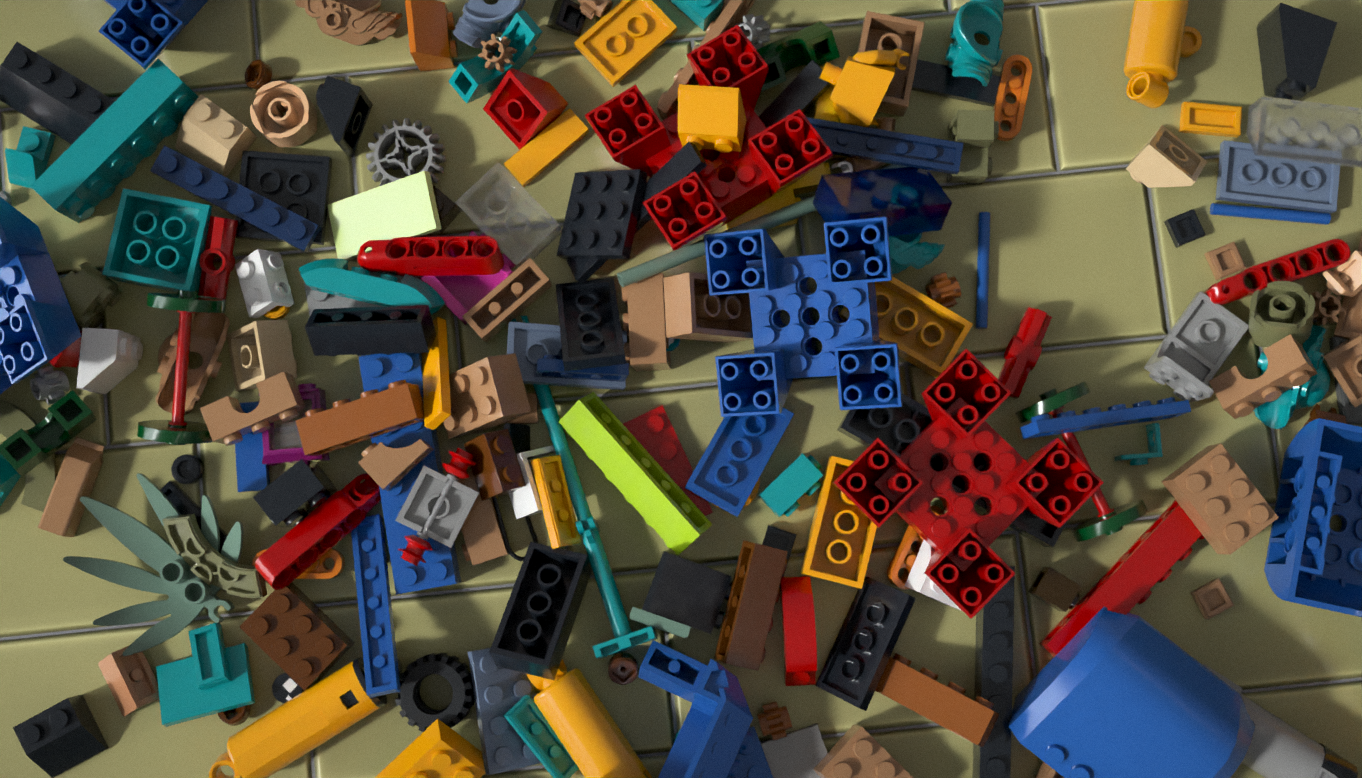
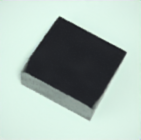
[547,0,586,37]
[504,423,531,454]

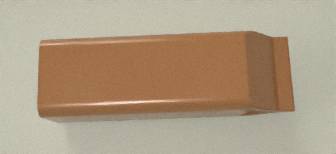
[38,437,105,537]

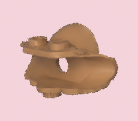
[295,0,403,46]
[156,312,230,415]

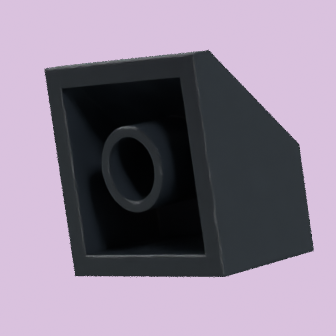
[316,76,373,157]
[13,694,109,778]

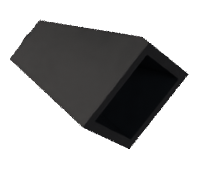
[1256,3,1337,105]
[642,551,733,634]

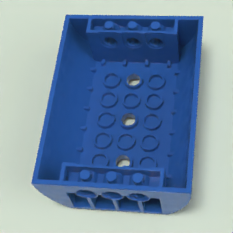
[1264,418,1362,617]

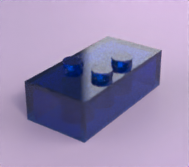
[813,167,952,236]

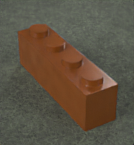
[295,380,424,456]
[875,653,999,747]

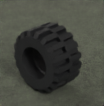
[395,653,475,732]

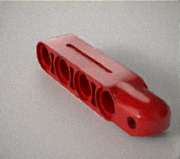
[357,236,505,276]
[1205,239,1351,305]
[255,473,381,590]

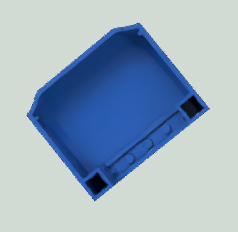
[1009,607,1255,778]

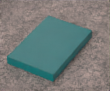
[156,643,255,727]

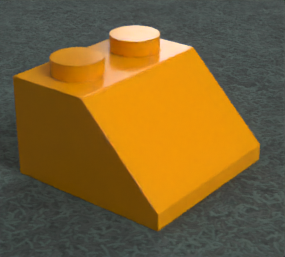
[678,84,746,153]

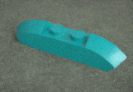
[299,258,445,315]

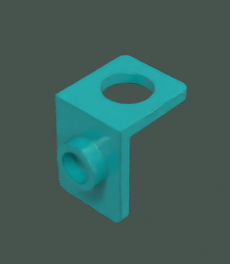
[1114,423,1163,466]

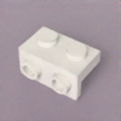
[235,249,294,318]

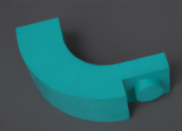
[448,10,543,104]

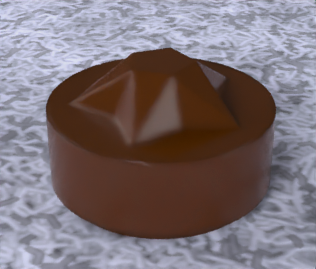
[245,60,272,91]
[608,653,638,685]
[218,705,251,726]

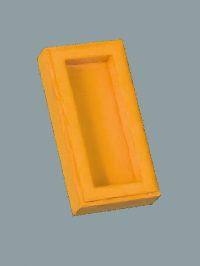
[1179,101,1242,138]

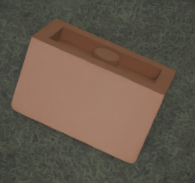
[98,645,159,717]

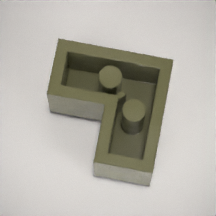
[947,110,999,184]

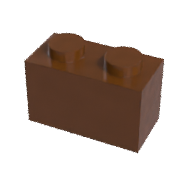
[464,428,526,501]

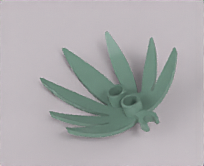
[63,473,244,656]

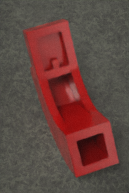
[780,576,817,686]

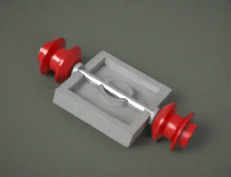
[395,448,479,566]

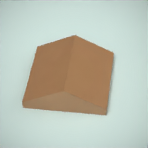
[1323,333,1362,407]

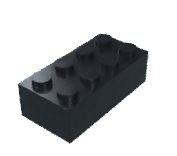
[489,542,592,680]

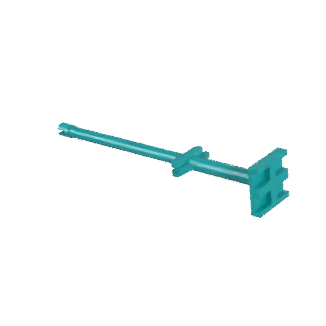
[511,316,658,659]

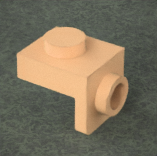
[1322,250,1362,297]

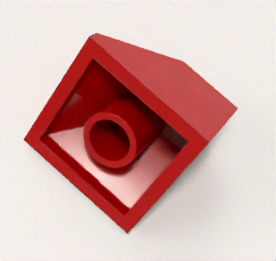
[483,68,568,150]

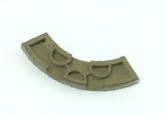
[0,400,57,512]
[162,514,267,598]

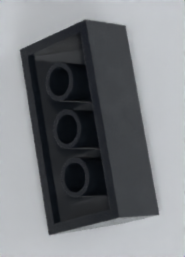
[0,42,115,144]

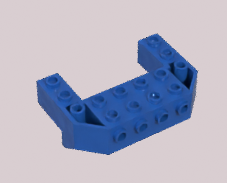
[638,640,753,778]

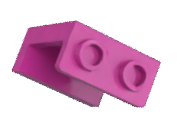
[420,230,515,325]

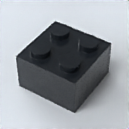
[253,459,338,527]

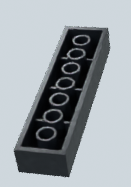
[837,394,1069,547]

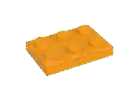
[574,0,677,87]

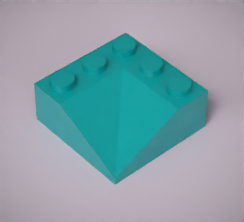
[102,188,212,295]

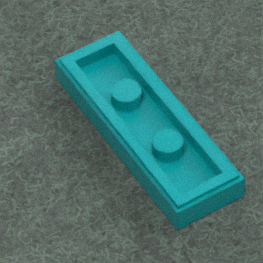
[504,695,579,778]

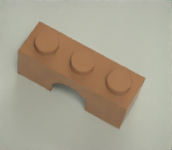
[1209,334,1317,419]
[200,371,306,446]

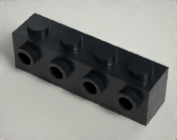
[305,305,436,356]

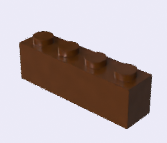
[714,540,788,671]

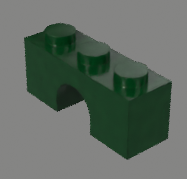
[757,21,840,92]
[0,390,97,477]

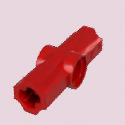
[198,216,238,299]
[997,307,1052,399]

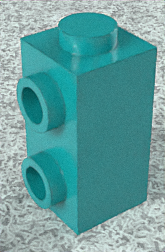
[758,453,823,517]

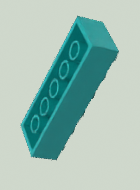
[30,59,199,223]

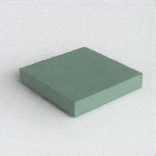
[629,607,691,638]

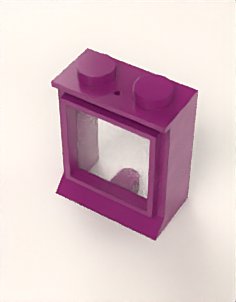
[259,383,330,466]

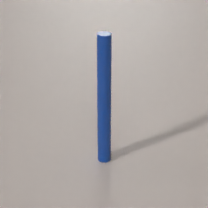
[1210,203,1331,225]
[976,212,991,329]

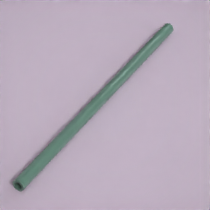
[617,164,920,287]

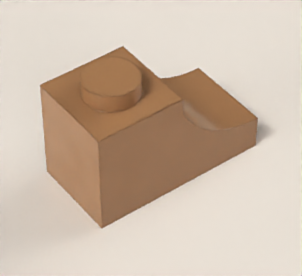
[358,439,434,491]

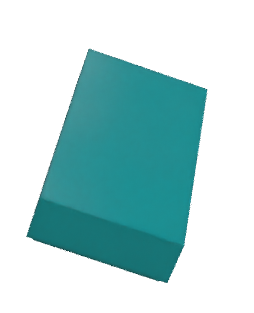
[188,622,231,690]

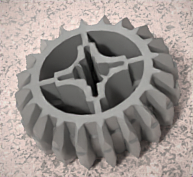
[366,118,446,186]

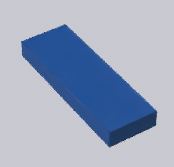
[235,401,270,492]

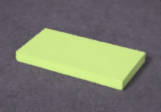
[327,171,442,261]

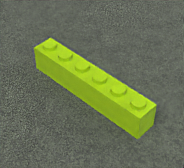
[559,392,713,556]

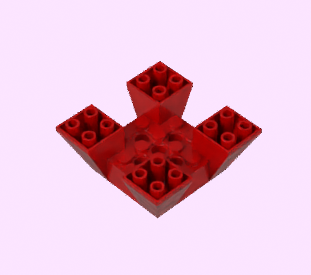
[585,25,833,251]
[833,348,1104,619]

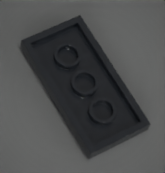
[556,277,626,371]
[815,576,916,711]

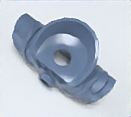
[453,0,526,49]

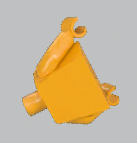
[819,49,910,127]

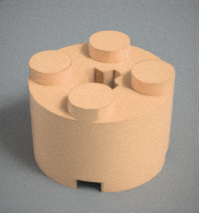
[250,80,317,148]

